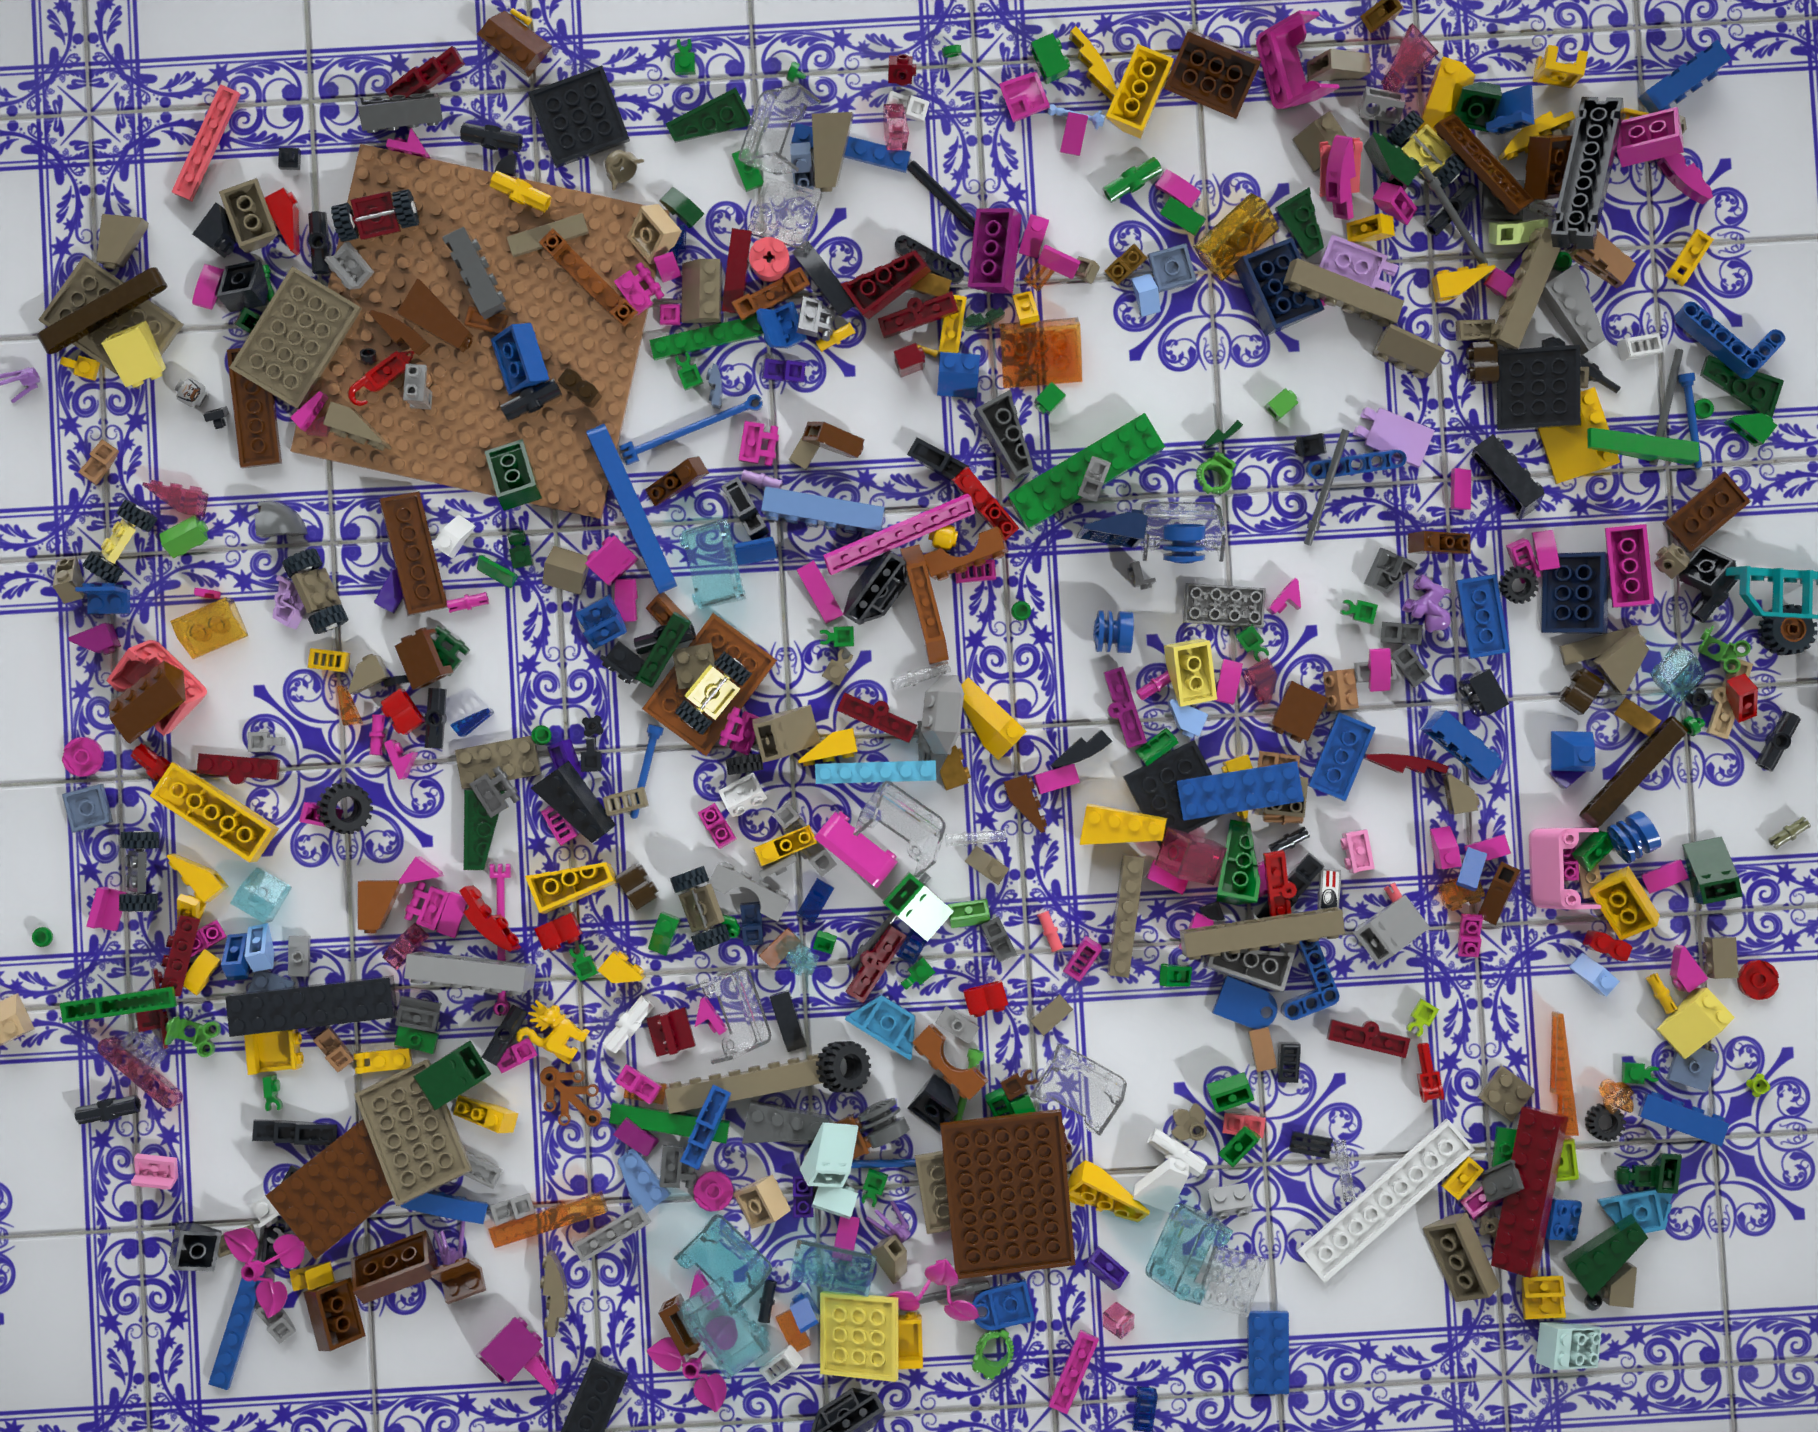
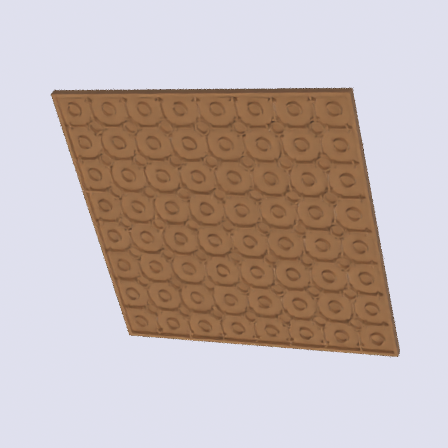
[290,144,670,520]

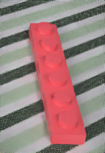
[172,84,241,202]

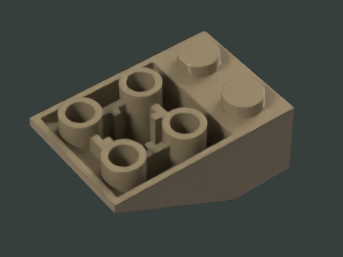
[323,402,392,451]
[753,705,820,763]

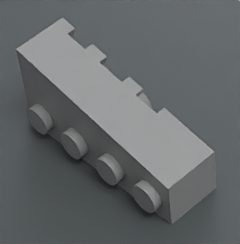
[1541,263,1606,355]
[1203,949,1295,992]

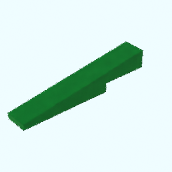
[1587,428,1699,465]
[60,986,177,1023]
[609,1102,730,1144]

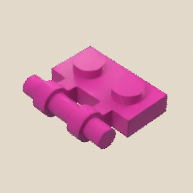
[614,262,664,315]
[738,421,779,466]
[719,707,759,755]
[404,881,450,931]

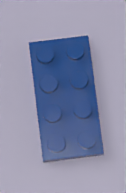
[1455,574,1510,659]
[1308,712,1376,801]
[1247,1311,1289,1394]

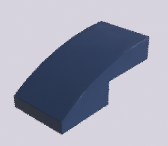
[740,901,764,946]

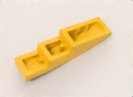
[1069,26,1117,101]

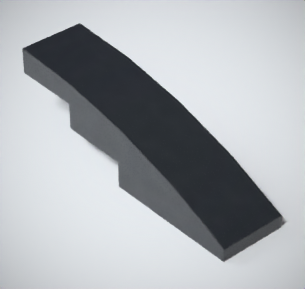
[792,241,855,316]
[1256,852,1324,918]
[252,1119,337,1145]

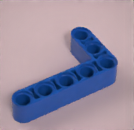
[1675,301,1785,379]
[1281,911,1340,1020]

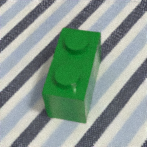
[1030,33,1070,84]
[1206,1072,1254,1113]

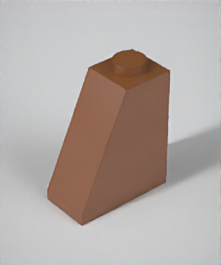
[358,880,403,933]

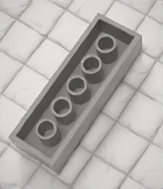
[404,951,536,995]

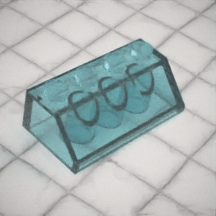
[789,1239,877,1297]

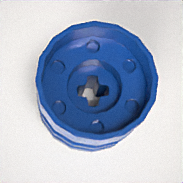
[1163,524,1205,564]
[1093,610,1134,653]
[1607,811,1662,863]

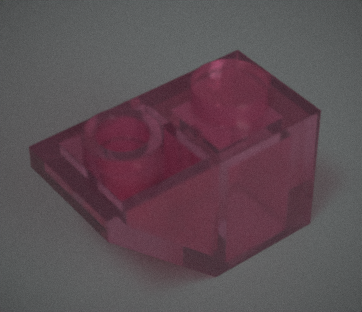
[883,104,909,150]
[1244,657,1278,705]
[382,923,430,970]

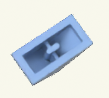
[1131,274,1161,317]

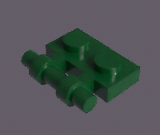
[431,626,470,676]

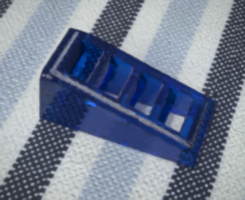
[450,708,494,737]
[896,928,927,965]
[1132,1386,1158,1432]

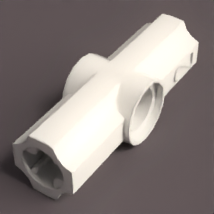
[603,995,654,1054]
[1147,1128,1207,1177]

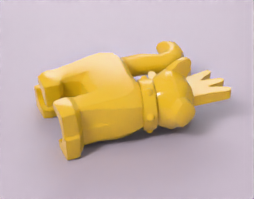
[516,1000,590,1064]

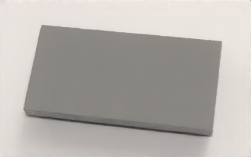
[1183,583,1266,628]

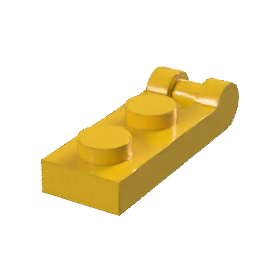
[1665,229,1714,287]
[354,1048,412,1074]

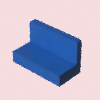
[734,537,778,566]

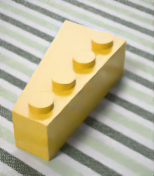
[1079,803,1167,845]
[525,862,618,914]

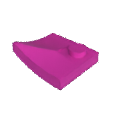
[999,72,1050,123]

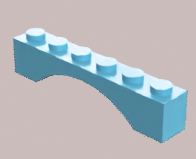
[815,760,936,784]

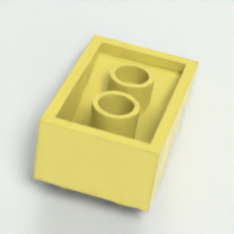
[1164,639,1217,707]
[1656,988,1735,1059]

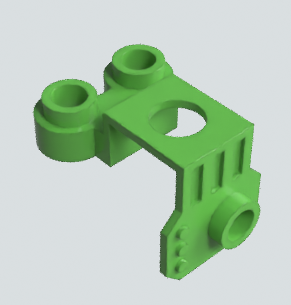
[1698,625,1751,675]
[165,1016,221,1057]

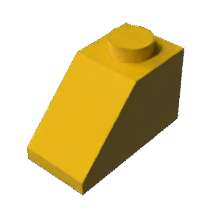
[1346,213,1395,243]

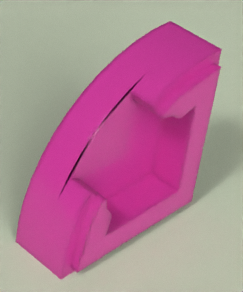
[194,588,221,599]

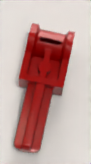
[1417,1043,1444,1103]

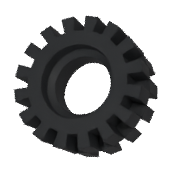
[1499,566,1539,604]
[726,754,764,775]
[1585,1103,1626,1142]

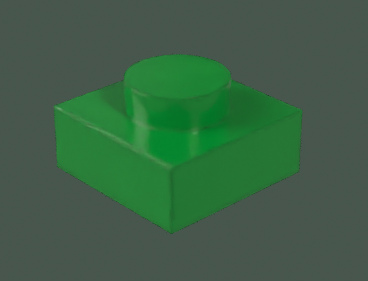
[813,930,837,954]

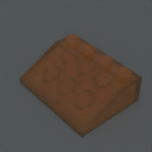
[999,317,1082,388]

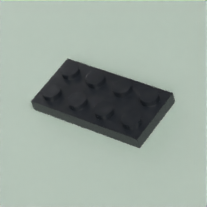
[561,1358,629,1432]

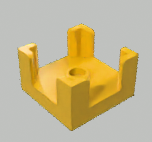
[1533,45,1588,88]

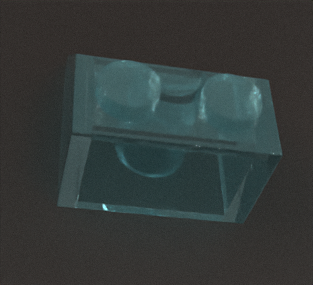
[1650,644,1705,704]
[230,867,292,923]

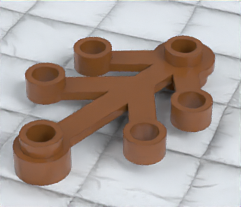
[540,1066,602,1127]

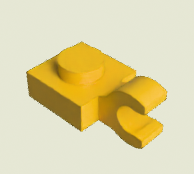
[60,355,100,381]

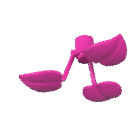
[223,1228,305,1318]
[886,1258,980,1321]
[647,1315,738,1412]

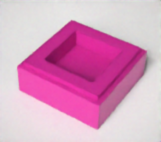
[660,304,680,325]

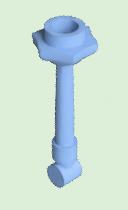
[1047,104,1105,130]

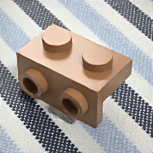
[1323,669,1359,712]

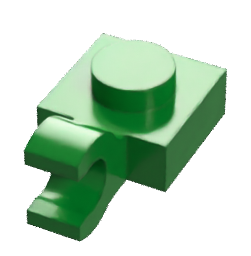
[901,957,936,990]
[263,1074,283,1111]

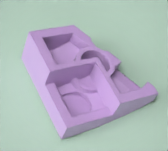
[273,575,306,629]

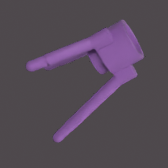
[0,367,40,403]
[866,1201,911,1243]
[433,1221,465,1265]

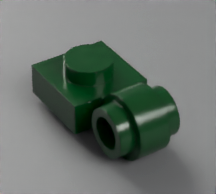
[508,529,534,569]
[1614,1165,1655,1187]

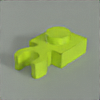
[1406,998,1439,1037]

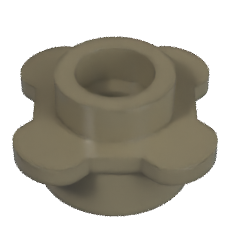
[1478,1215,1499,1237]

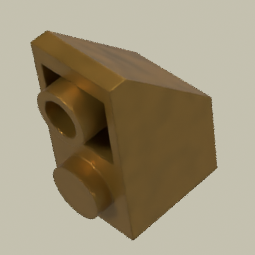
[939,745,971,791]

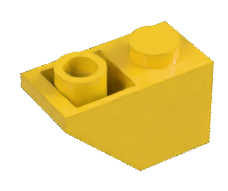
[597,950,646,983]

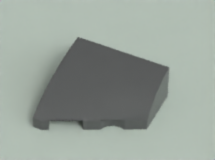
[1364,547,1418,594]

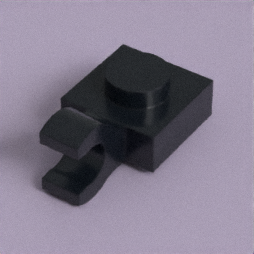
[581,737,602,772]

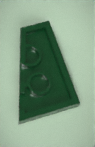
[1275,187,1324,259]

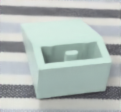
[800,1122,858,1188]
[1536,1322,1602,1370]

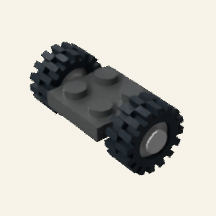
[119,831,159,912]

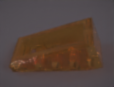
[337,685,363,726]

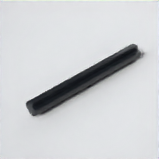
[907,160,975,234]

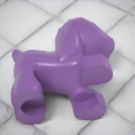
[1402,574,1451,633]

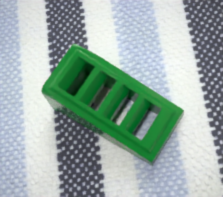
[985,1088,1015,1117]

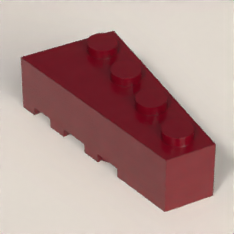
[841,250,932,319]

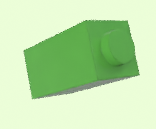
[160,515,209,558]

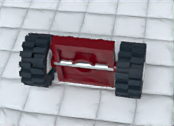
[331,189,419,242]

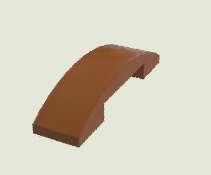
[731,267,810,321]

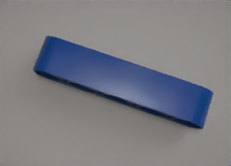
[1306,449,1407,479]

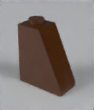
[802,422,865,458]

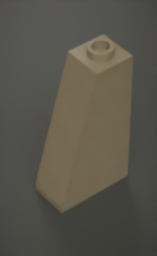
[812,112,854,192]

